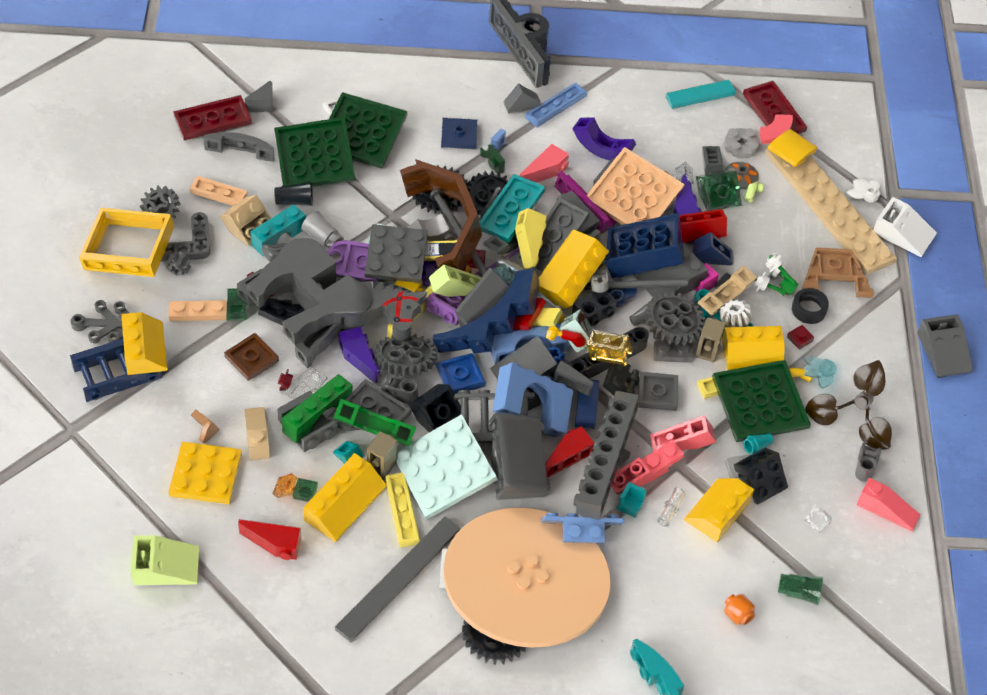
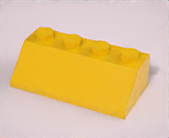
[538,230,609,309]
[303,453,386,542]

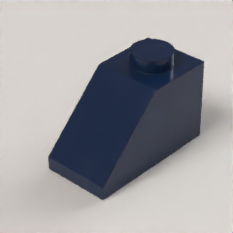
[692,232,733,266]

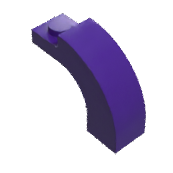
[572,117,636,161]

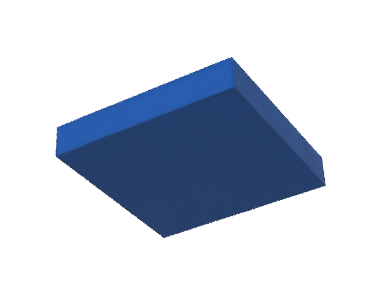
[436,353,486,394]

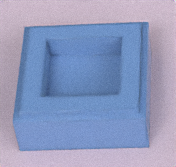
[491,129,506,151]

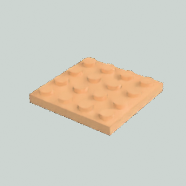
[587,147,684,225]

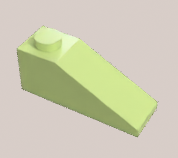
[429,265,482,297]

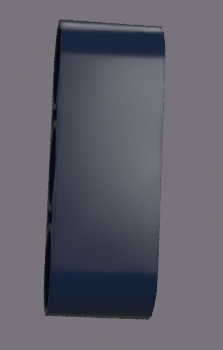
[575,379,599,429]

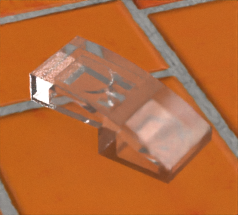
[285,366,328,400]

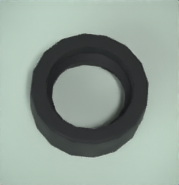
[791,288,829,324]

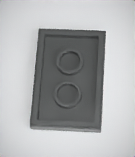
[490,336,558,380]

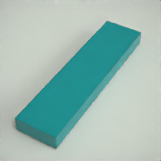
[666,80,736,109]

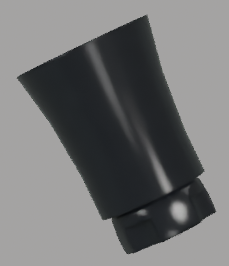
[274,181,313,206]

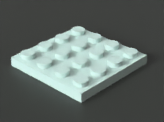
[396,415,498,520]

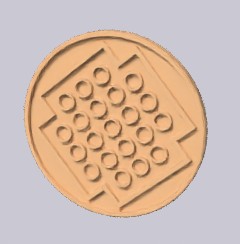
[443,508,611,647]

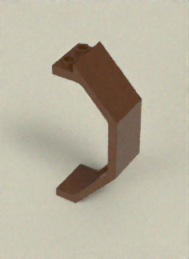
[400,159,482,271]

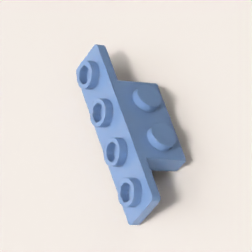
[541,513,624,544]

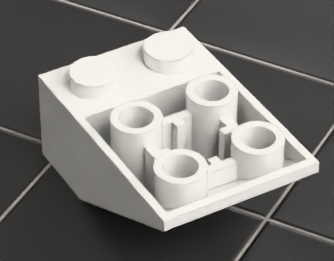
[873,197,937,257]

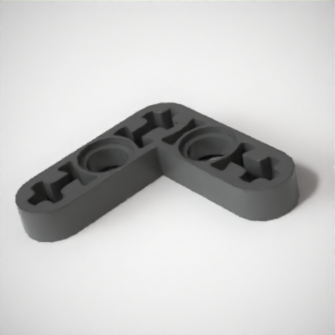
[161,212,210,262]

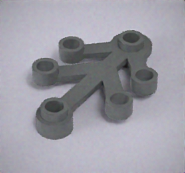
[71,300,129,344]

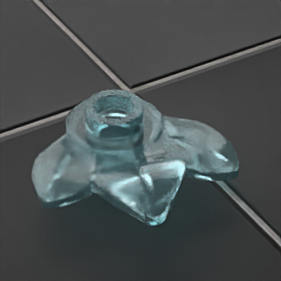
[804,356,837,388]

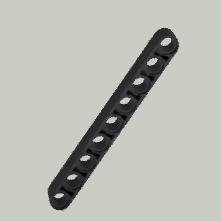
[526,327,649,411]

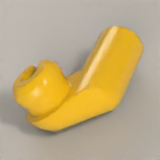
[789,368,814,383]

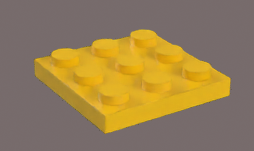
[169,442,242,504]

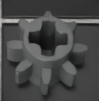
[167,252,191,275]

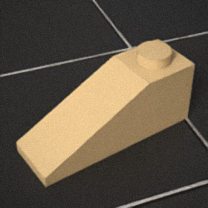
[245,407,270,460]

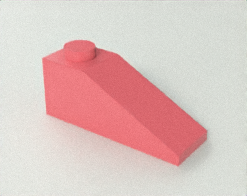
[520,144,569,183]
[650,415,716,451]
[857,478,920,531]

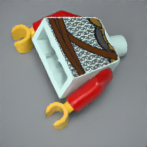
[546,309,596,353]

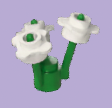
[754,252,799,296]

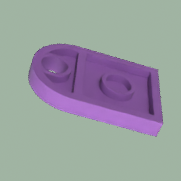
[327,240,378,282]

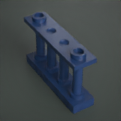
[70,339,162,402]

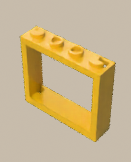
[79,208,175,277]

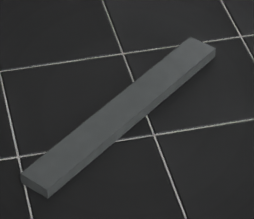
[335,516,461,642]

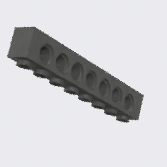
[573,390,639,520]

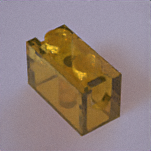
[586,330,633,365]

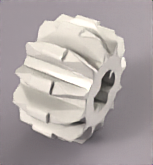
[720,299,752,327]

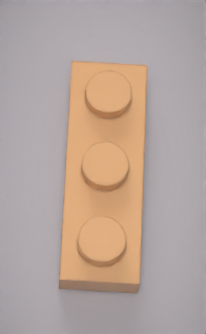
[190,176,248,206]
[169,300,227,321]

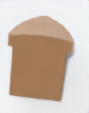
[191,409,219,443]

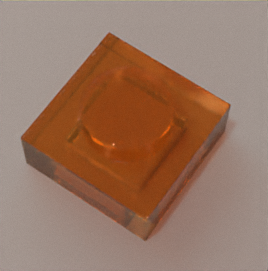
[272,473,297,498]

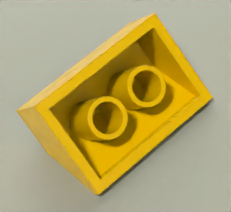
[121,312,168,375]
[722,326,784,370]
[684,478,754,542]

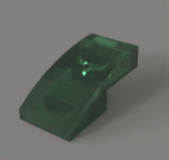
[226,288,247,321]

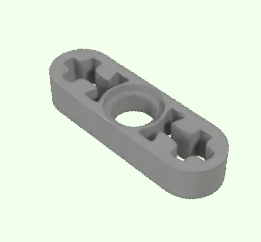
[591,262,609,292]

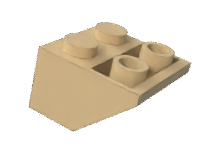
[220,195,271,246]

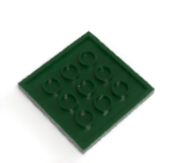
[329,92,408,169]
[274,117,355,187]
[712,360,811,442]

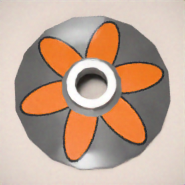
[724,162,759,189]

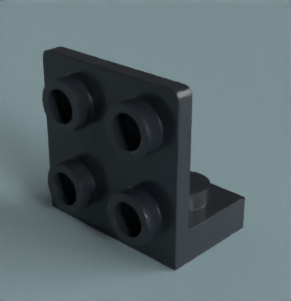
[733,448,788,504]

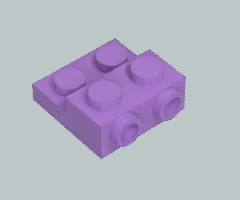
[425,292,466,325]

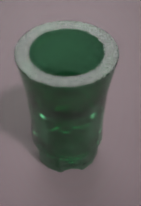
[778,574,823,605]

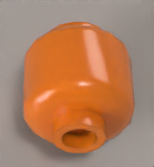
[724,594,756,625]

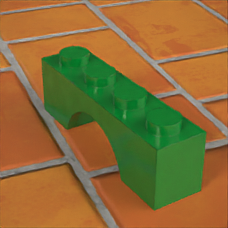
[282,374,353,443]
[333,399,416,447]

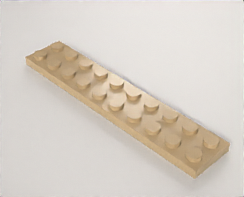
[765,148,897,275]

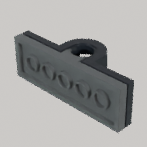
[489,0,551,88]

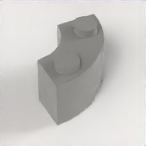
[407,213,458,241]

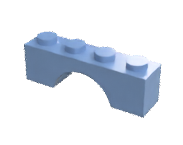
[491,322,570,364]

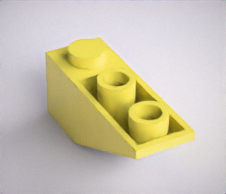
[515,208,547,269]

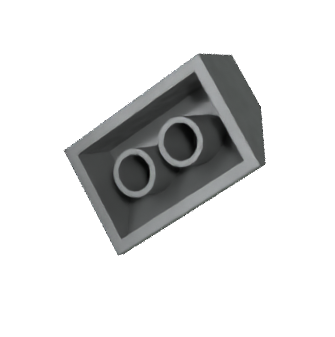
[455,268,509,327]

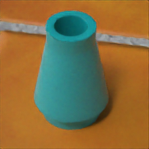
[743,433,774,454]

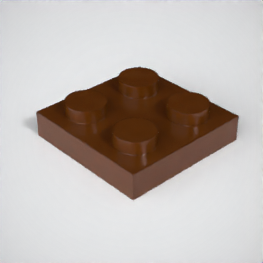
[224,333,279,381]

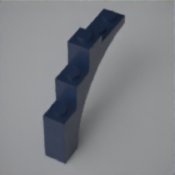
[432,268,539,354]

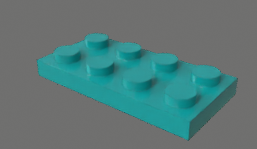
[479,174,545,243]

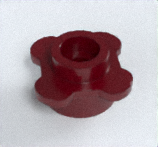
[277,369,293,391]

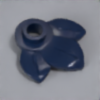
[607,278,637,307]

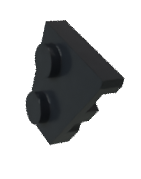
[258,298,305,326]

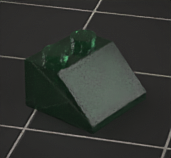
[696,169,742,211]

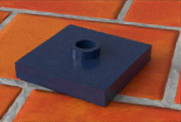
[441,118,477,149]

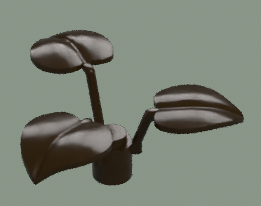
[805,360,892,450]

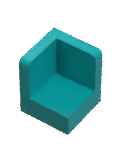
[617,482,647,518]

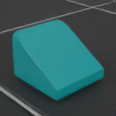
[333,441,364,464]

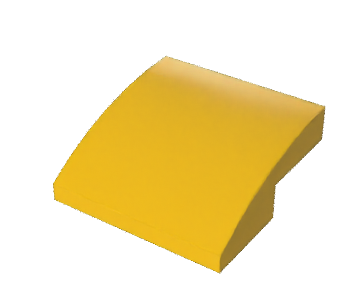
[767,129,818,167]

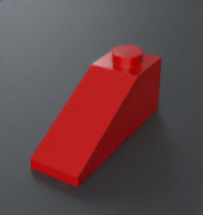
[545,426,594,478]
[238,519,301,560]

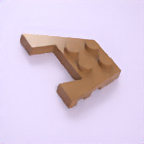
[801,247,874,298]

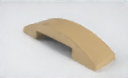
[698,265,757,315]

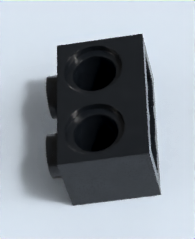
[572,291,617,326]

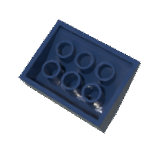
[605,213,684,278]

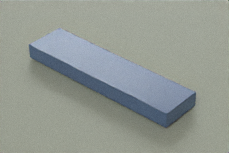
[525,82,587,127]

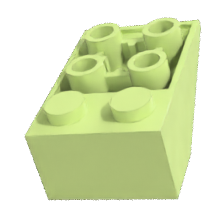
[131,535,199,585]

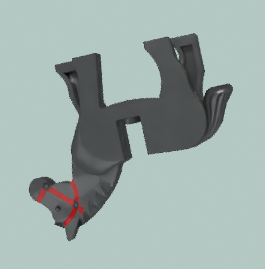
[237,238,427,368]

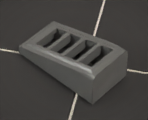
[702,146,723,177]
[553,361,594,396]

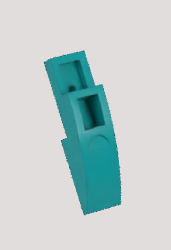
[630,639,684,695]

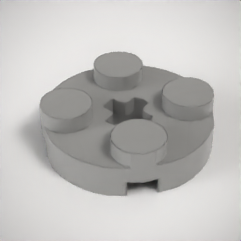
[724,128,760,159]

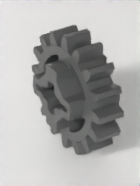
[140,185,181,218]

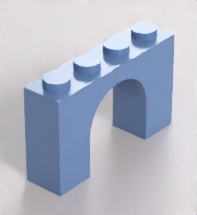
[492,363,573,437]

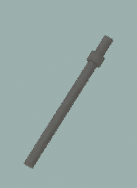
[583,279,688,292]

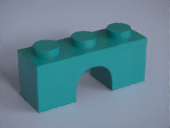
[251,204,306,256]

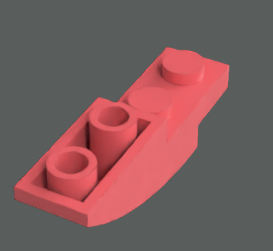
[611,439,684,495]

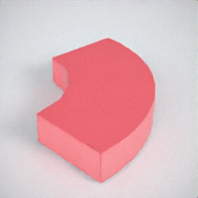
[759,115,793,144]

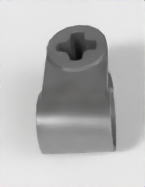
[855,443,882,482]

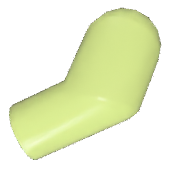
[744,182,764,202]

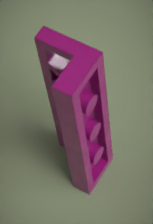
[554,171,616,234]

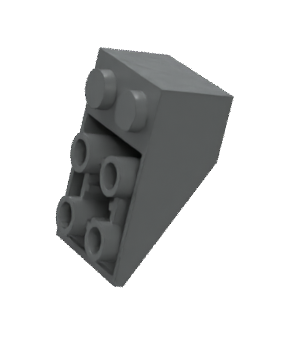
[917,314,973,378]

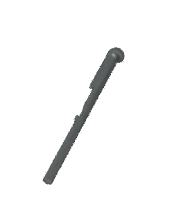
[430,189,487,277]

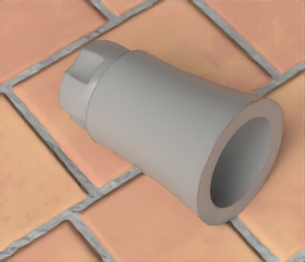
[301,211,344,248]

